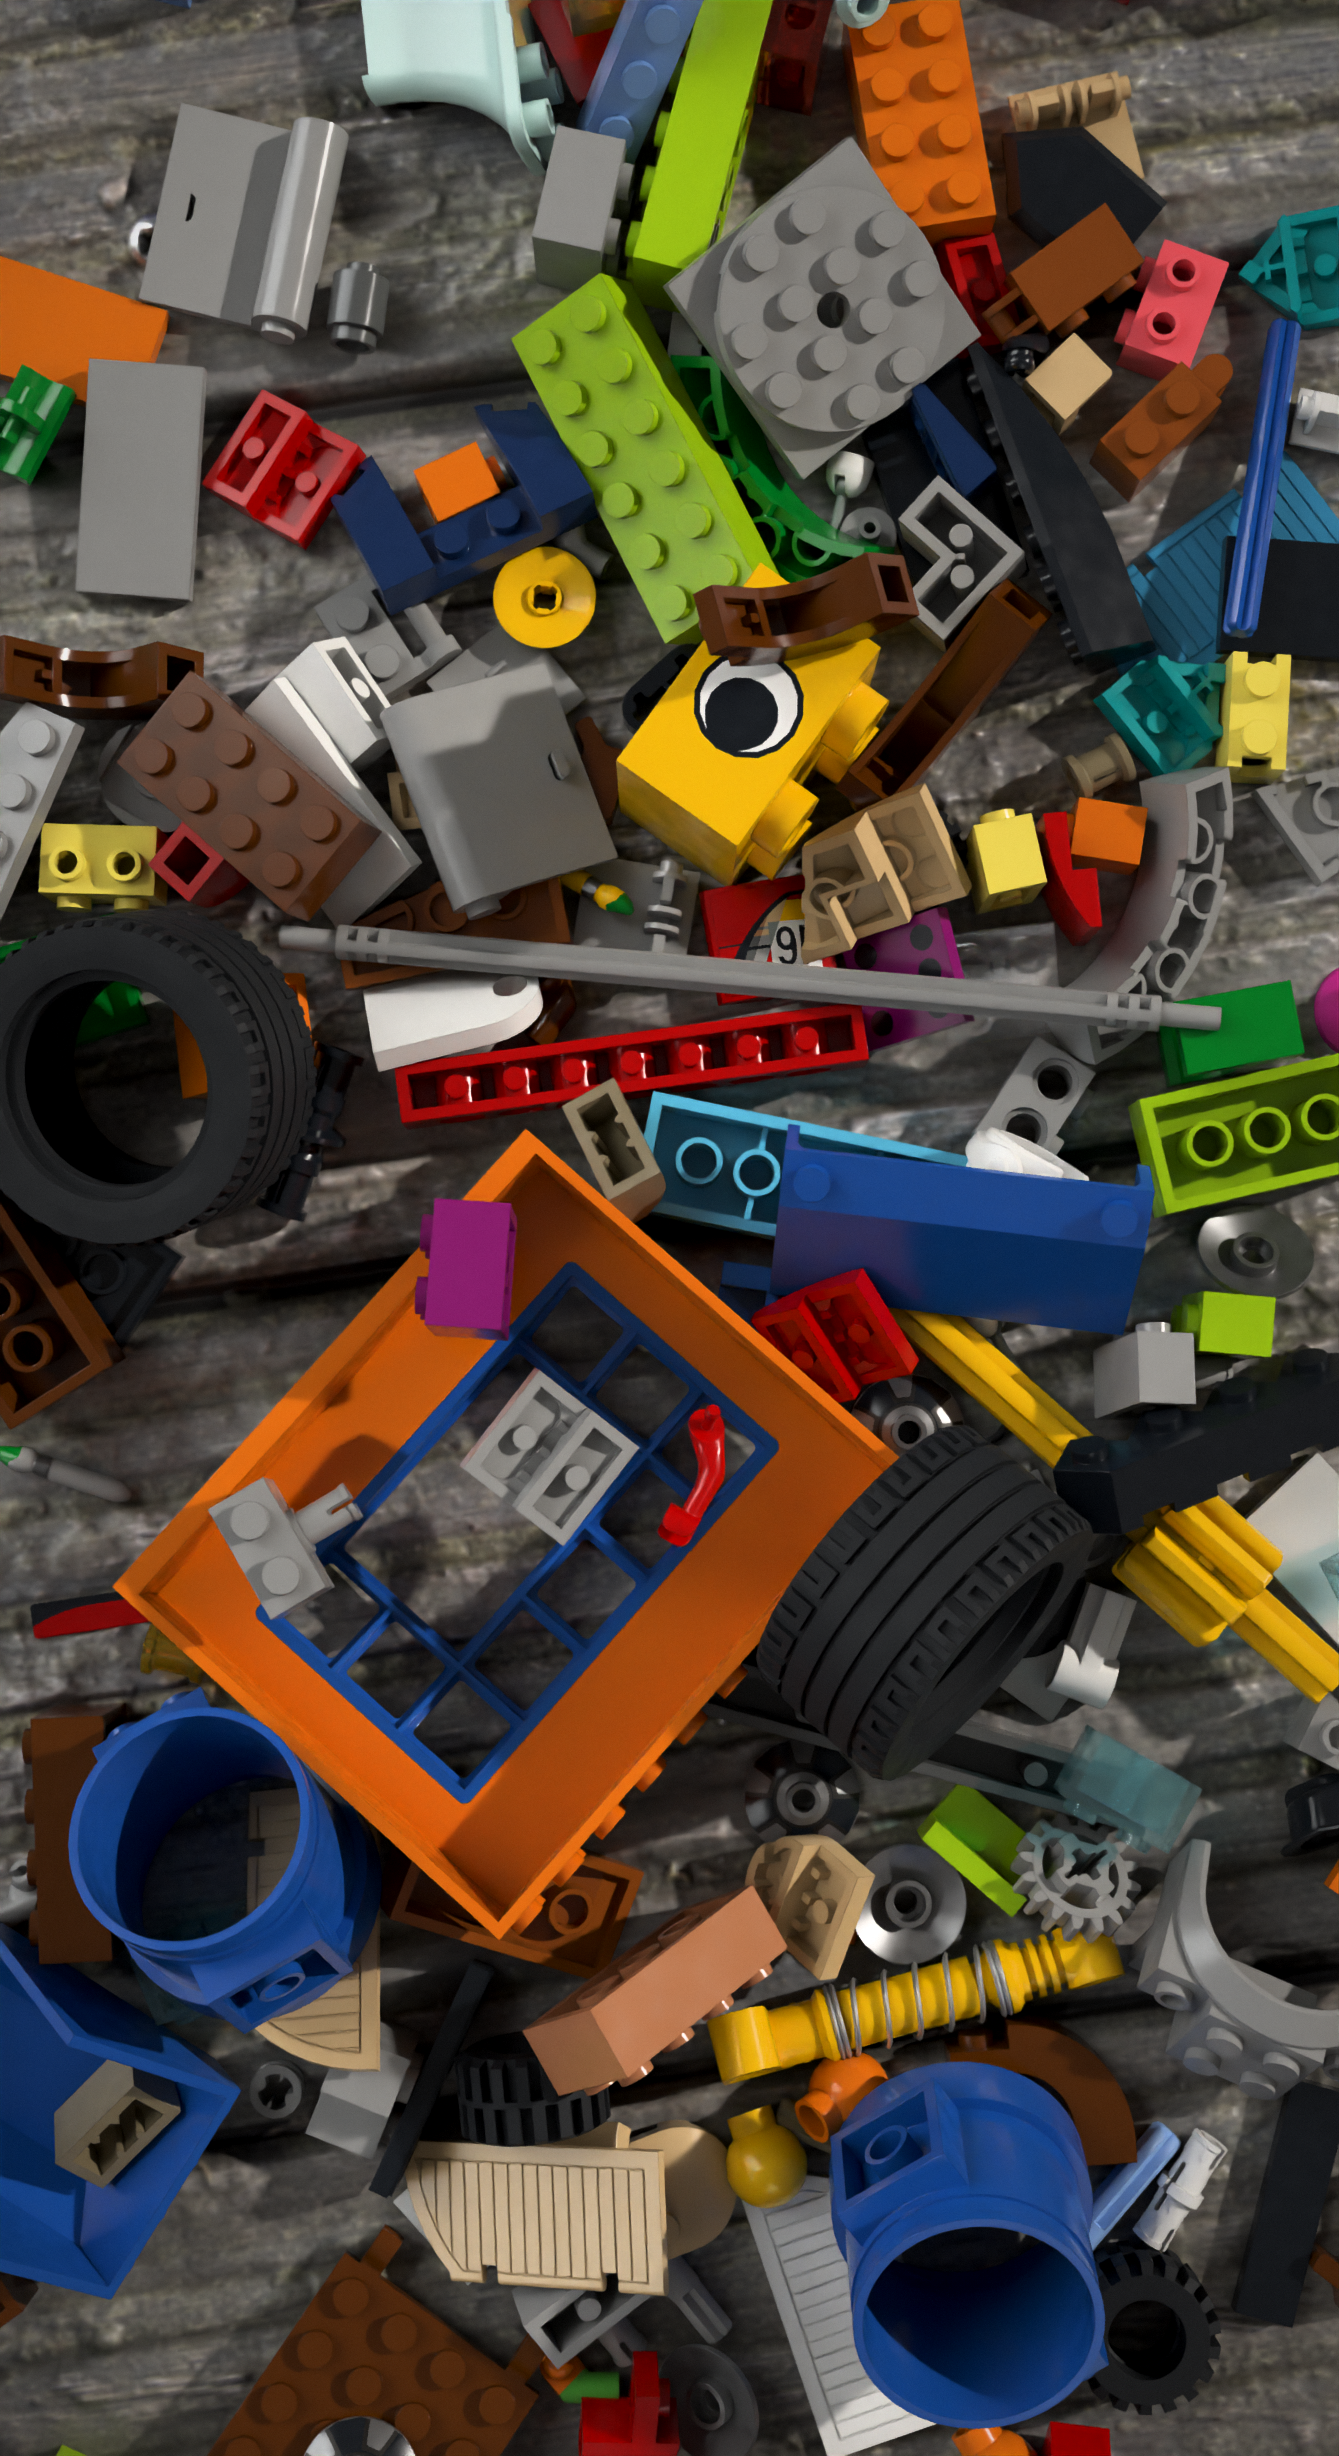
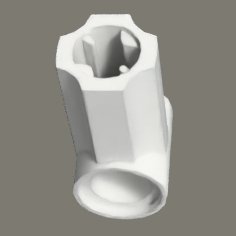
[1044,1582,1137,1710]

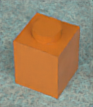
[413,441,508,525]
[1067,797,1148,876]

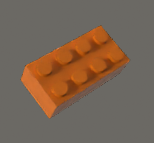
[841,0,997,251]

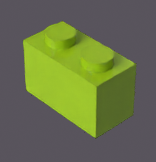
[1170,1291,1276,1359]

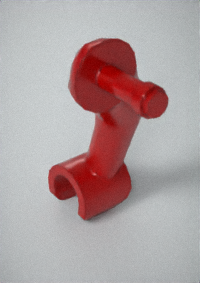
[657,1404,725,1547]

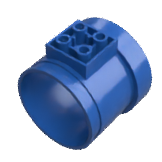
[68,1687,382,2034]
[829,2062,1109,2429]

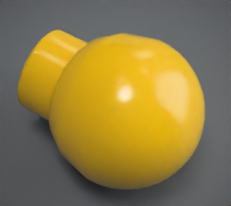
[725,2104,808,2208]

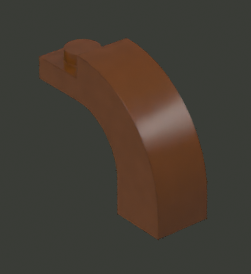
[693,552,920,666]
[0,635,204,720]
[944,2012,1137,2166]

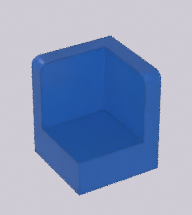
[718,1261,778,1333]

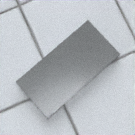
[75,358,207,602]

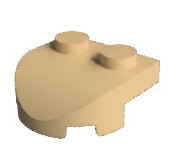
[745,1834,875,1981]
[628,2120,737,2260]

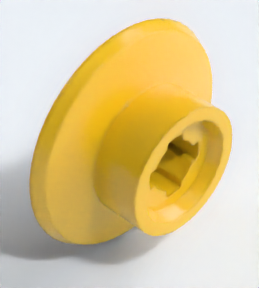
[493,547,596,648]

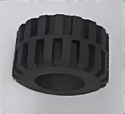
[454,2031,611,2147]
[1087,2240,1221,2415]

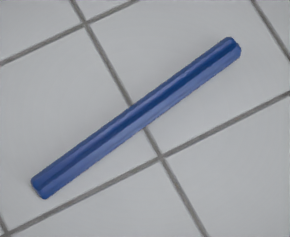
[1223,318,1301,639]

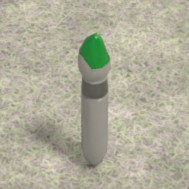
[0,1445,133,1502]

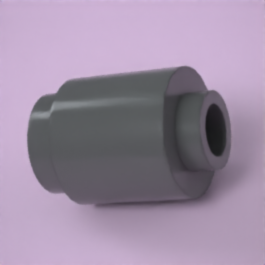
[326,261,390,355]

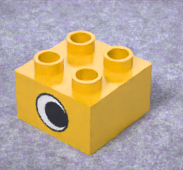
[616,562,890,886]

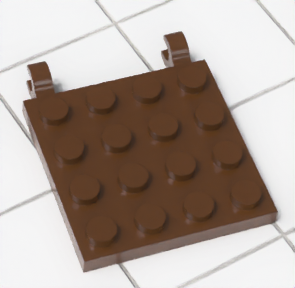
[207,2224,546,2456]

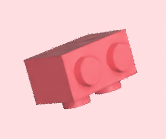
[1113,239,1229,381]

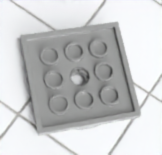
[662,136,981,480]

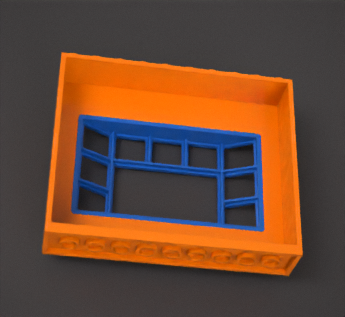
[112,1129,900,1940]

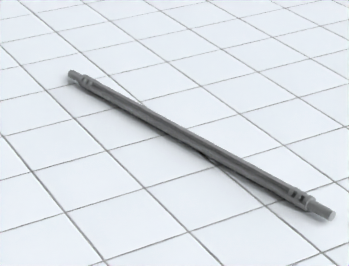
[279,924,1222,1032]

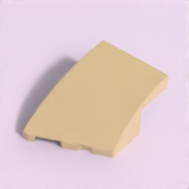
[801,783,973,964]

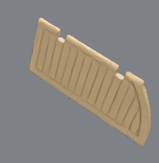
[246,1787,380,2072]
[405,2138,669,2296]

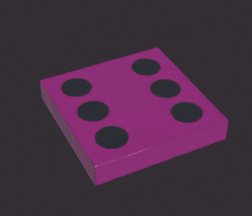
[843,908,975,1052]

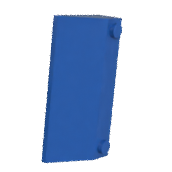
[769,1124,1155,1335]

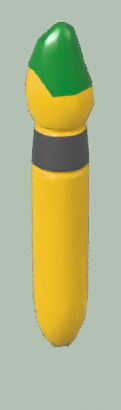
[560,870,634,916]

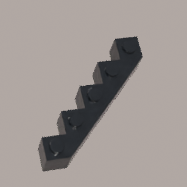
[1052,1348,1339,1535]

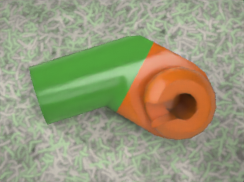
[540,2355,619,2404]

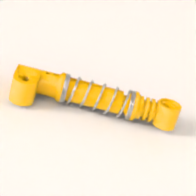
[706,1927,1126,2086]

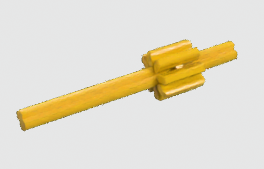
[888,1308,1339,1704]

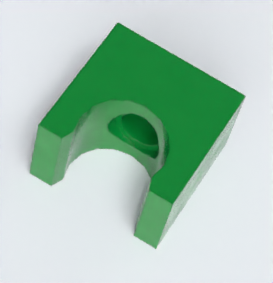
[1156,980,1305,1088]

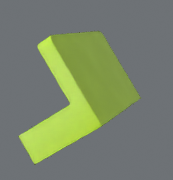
[916,1784,1027,1917]

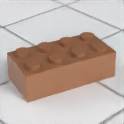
[522,1884,788,2096]

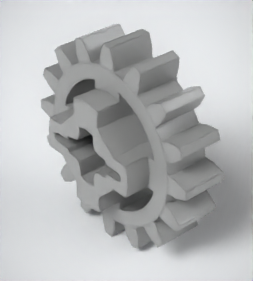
[1010,1813,1141,1944]

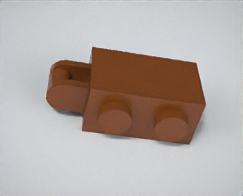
[981,202,1145,346]
[1089,354,1233,503]

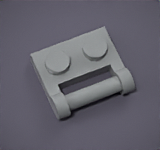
[314,574,462,701]

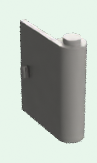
[139,103,349,345]
[380,663,618,920]

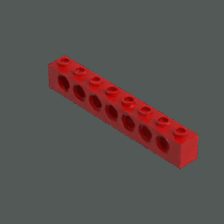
[394,1004,869,1130]

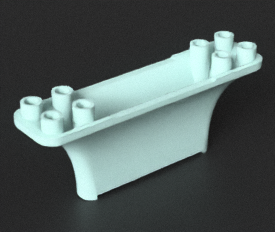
[361,0,564,177]

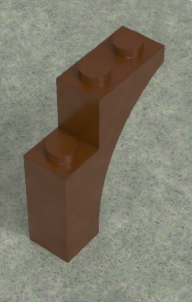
[835,578,1053,812]

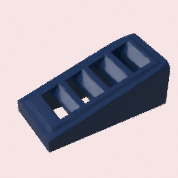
[907,382,997,504]

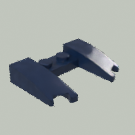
[330,402,598,616]

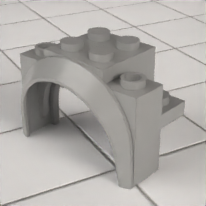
[1127,1838,1339,2101]

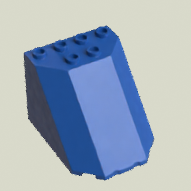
[0,1922,242,2300]

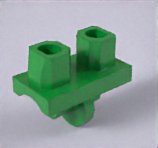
[0,364,77,486]

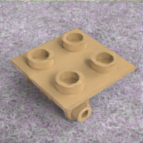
[1007,71,1145,180]

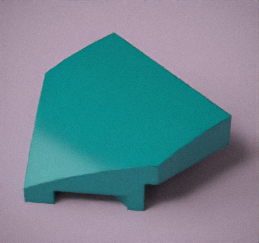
[1238,205,1339,331]
[1093,655,1226,777]

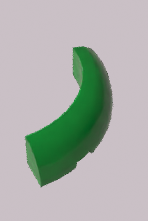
[670,355,895,583]

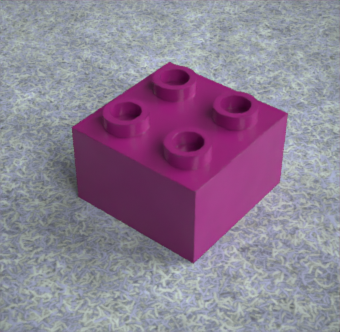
[415,1198,517,1341]

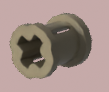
[1061,732,1137,799]

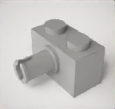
[1093,1322,1234,1421]
[208,1477,363,1620]
[511,2273,652,2369]

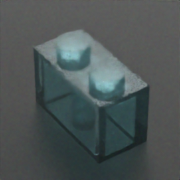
[1053,1724,1202,1854]

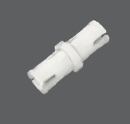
[1133,2128,1228,2252]

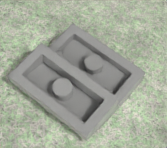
[459,1368,639,1546]

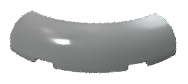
[1046,767,1233,1065]

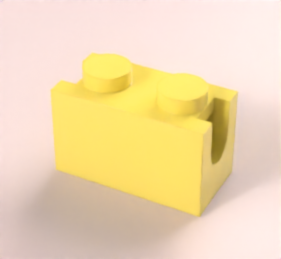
[1215,651,1291,785]

